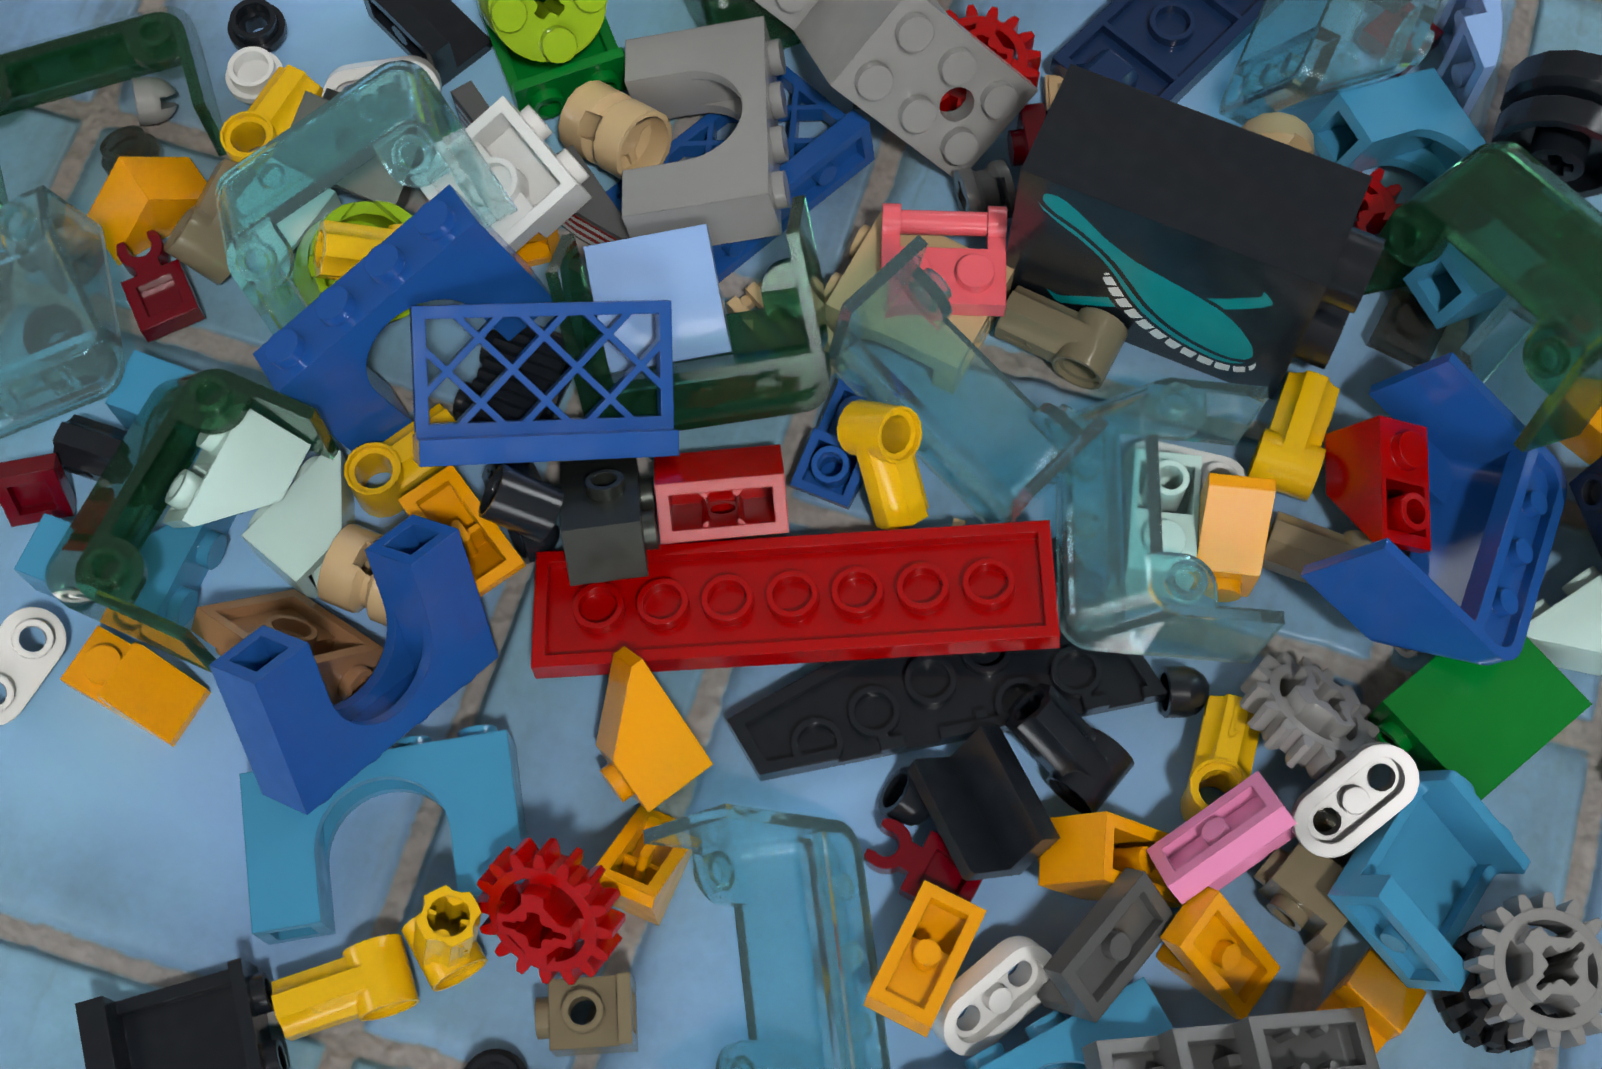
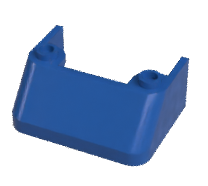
[1301,352,1567,666]

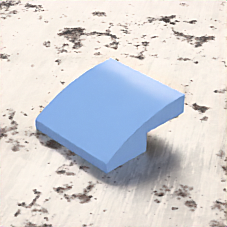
[1436,0,1503,116]
[583,224,733,374]

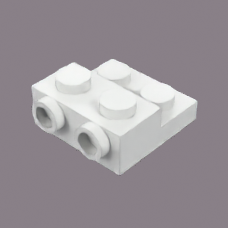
[411,96,592,252]

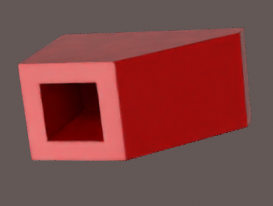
[1325,415,1431,554]

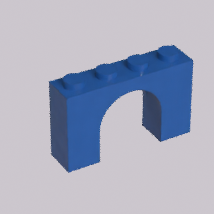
[253,184,556,451]
[209,514,499,815]

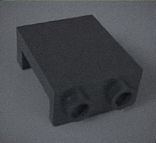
[75,957,289,1069]

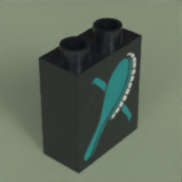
[1006,64,1386,400]

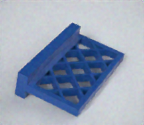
[606,66,875,283]
[409,300,679,467]

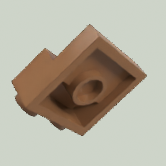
[191,589,384,705]

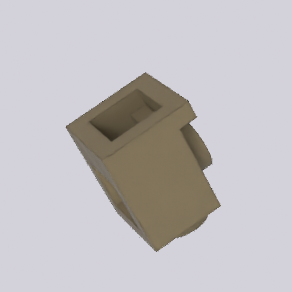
[1253,842,1348,954]
[535,972,638,1057]

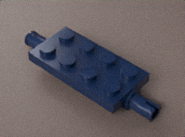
[1046,0,1284,115]

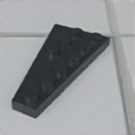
[727,534,1168,781]

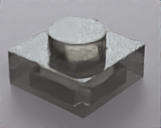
[1366,287,1446,368]

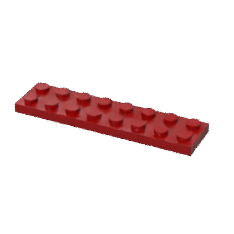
[531,520,1060,679]

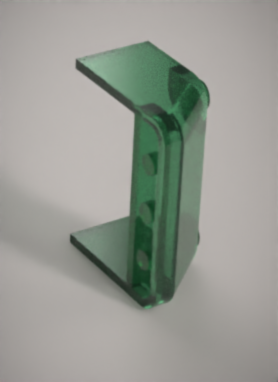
[0,6,227,219]
[1364,141,1602,453]
[545,195,831,431]
[45,369,339,673]

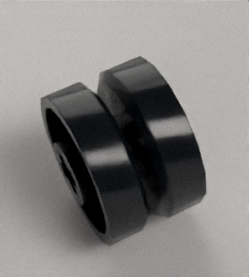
[1489,50,1602,199]

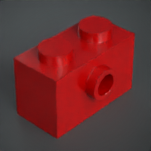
[654,444,789,544]

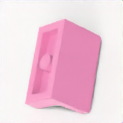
[1146,771,1297,904]

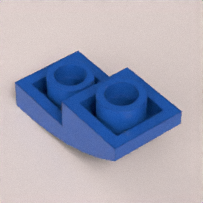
[790,378,897,510]

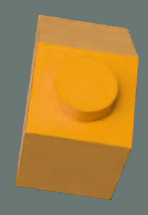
[1189,473,1276,602]
[596,646,713,813]
[1038,811,1183,908]

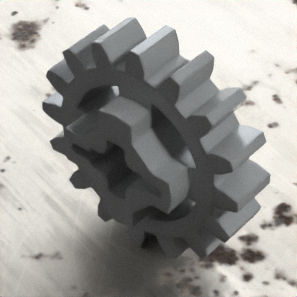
[1239,652,1380,780]
[1463,892,1602,1051]

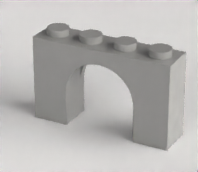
[621,16,791,246]

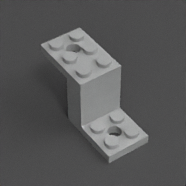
[754,0,1038,178]

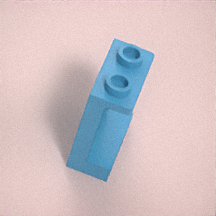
[1327,770,1531,992]

